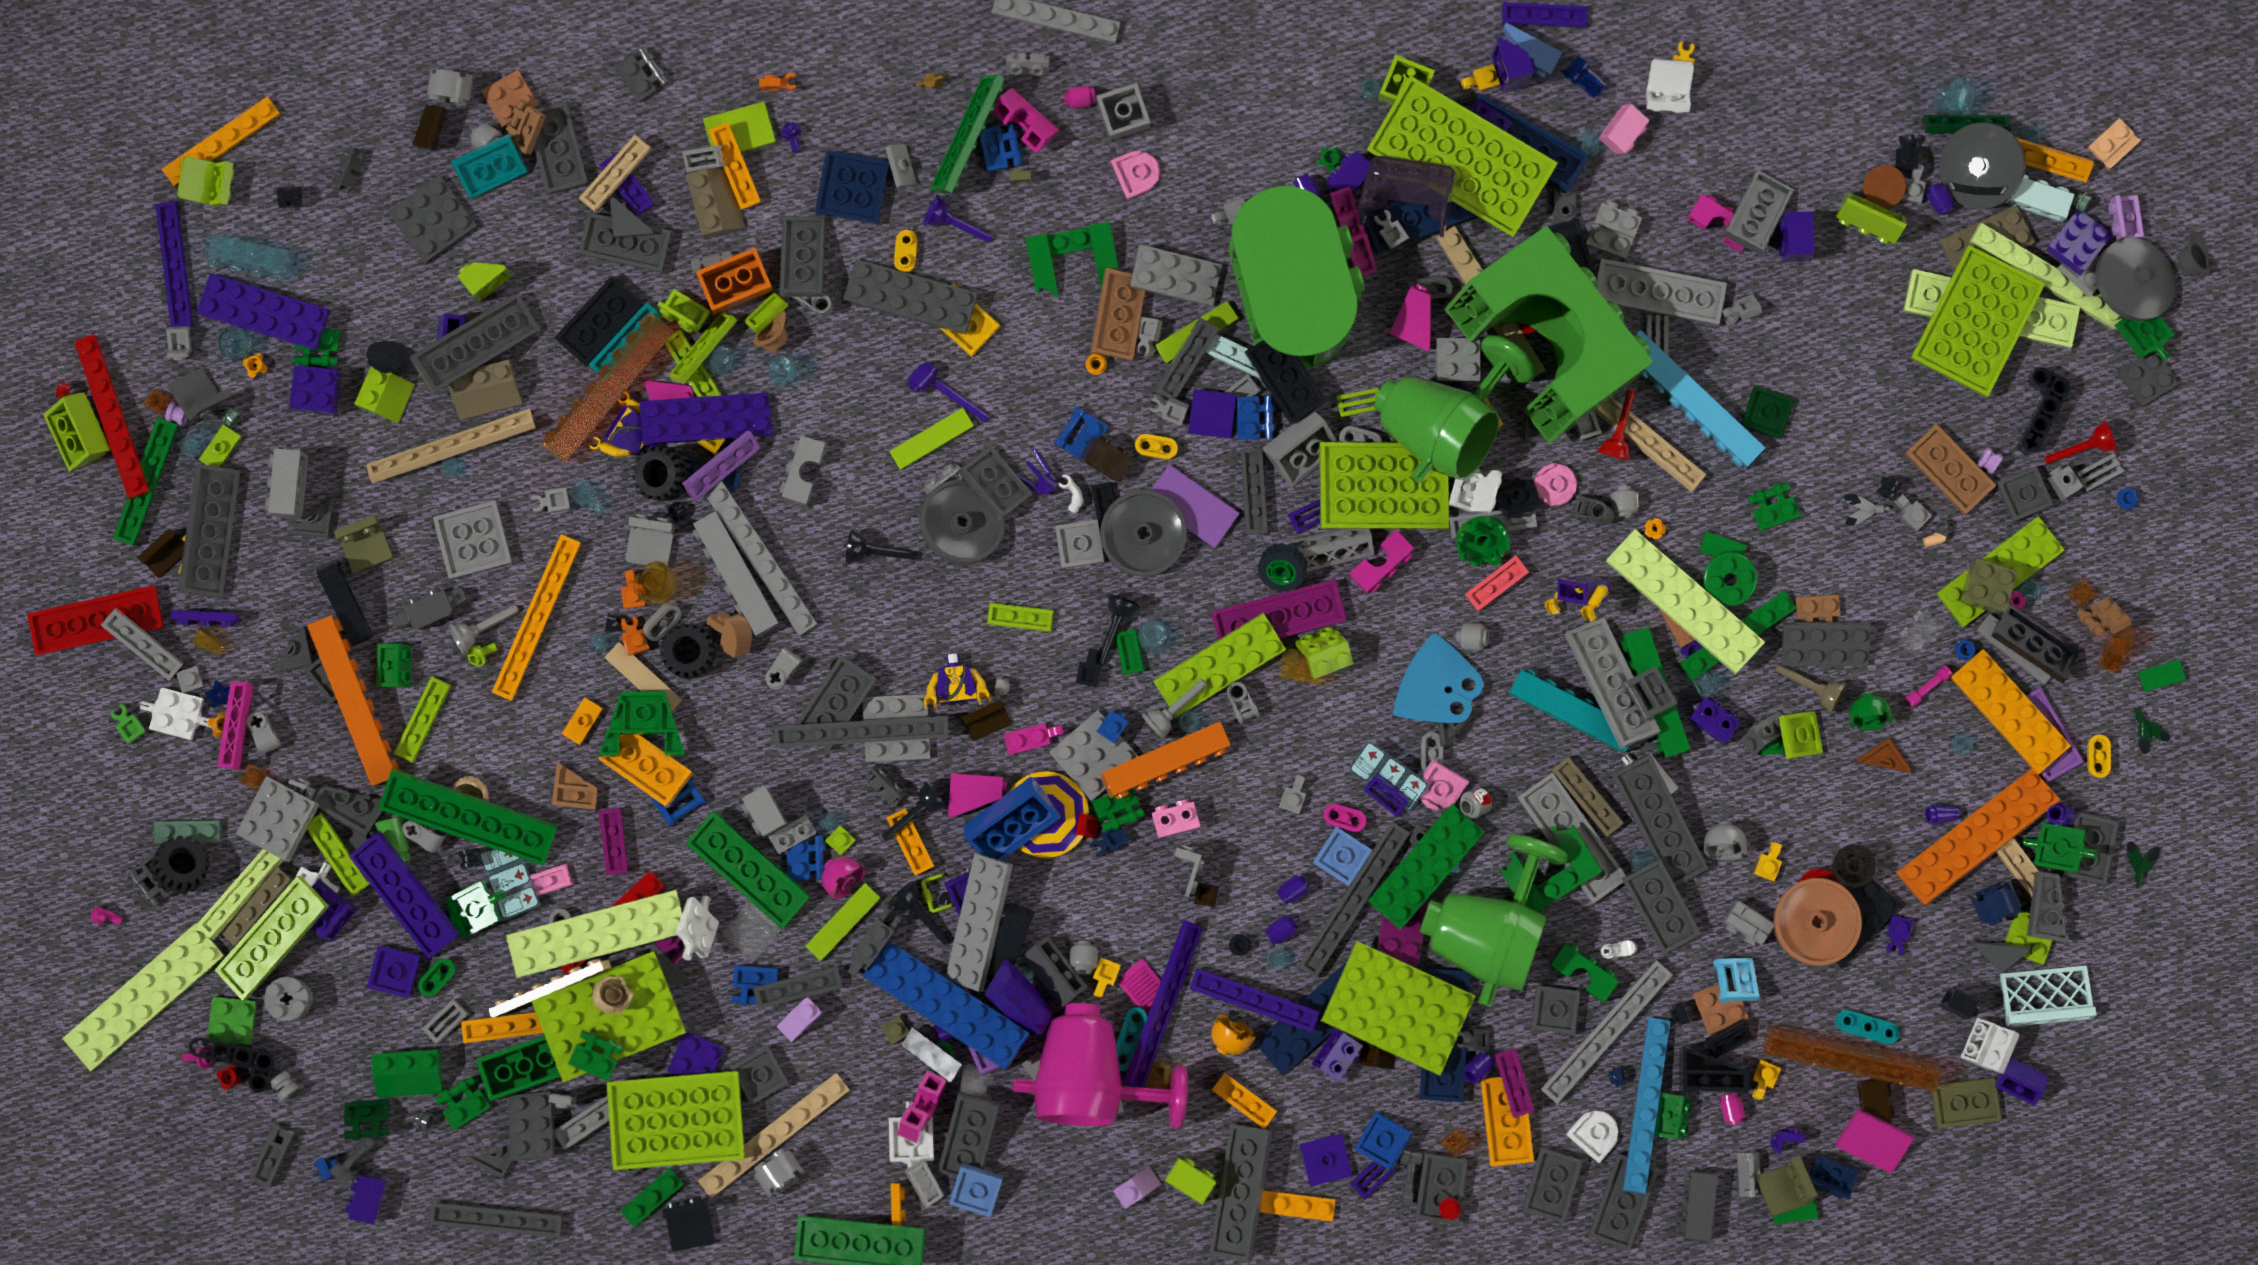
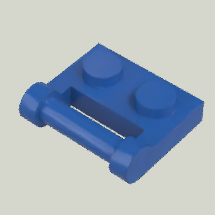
[1053,407,1108,463]
[650,779,706,827]

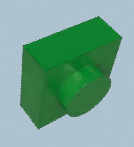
[1761,735,1784,756]

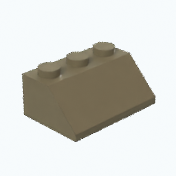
[686,168,746,240]
[449,360,522,421]

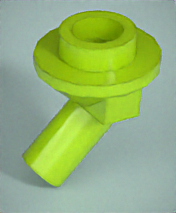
[467,642,498,667]

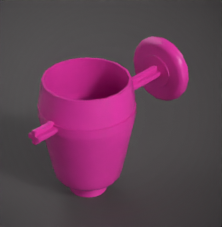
[1013,1003,1188,1130]

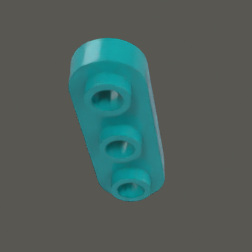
[1116,1008,1147,1071]
[1835,1010,1899,1044]

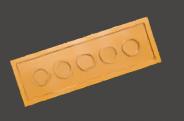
[1950,649,2071,774]

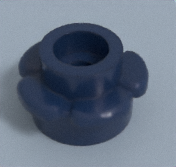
[1609,1066,1625,1088]

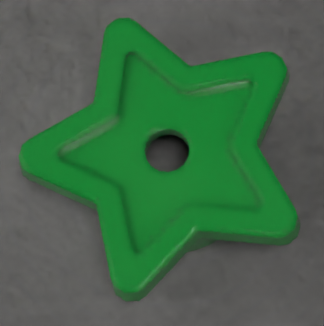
[1317,146,1343,173]

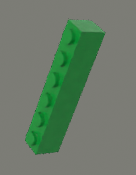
[1620,627,1691,759]

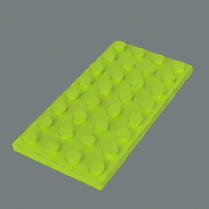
[1367,76,1558,237]

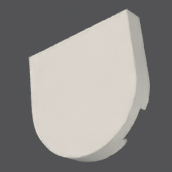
[1566,1110,1618,1163]

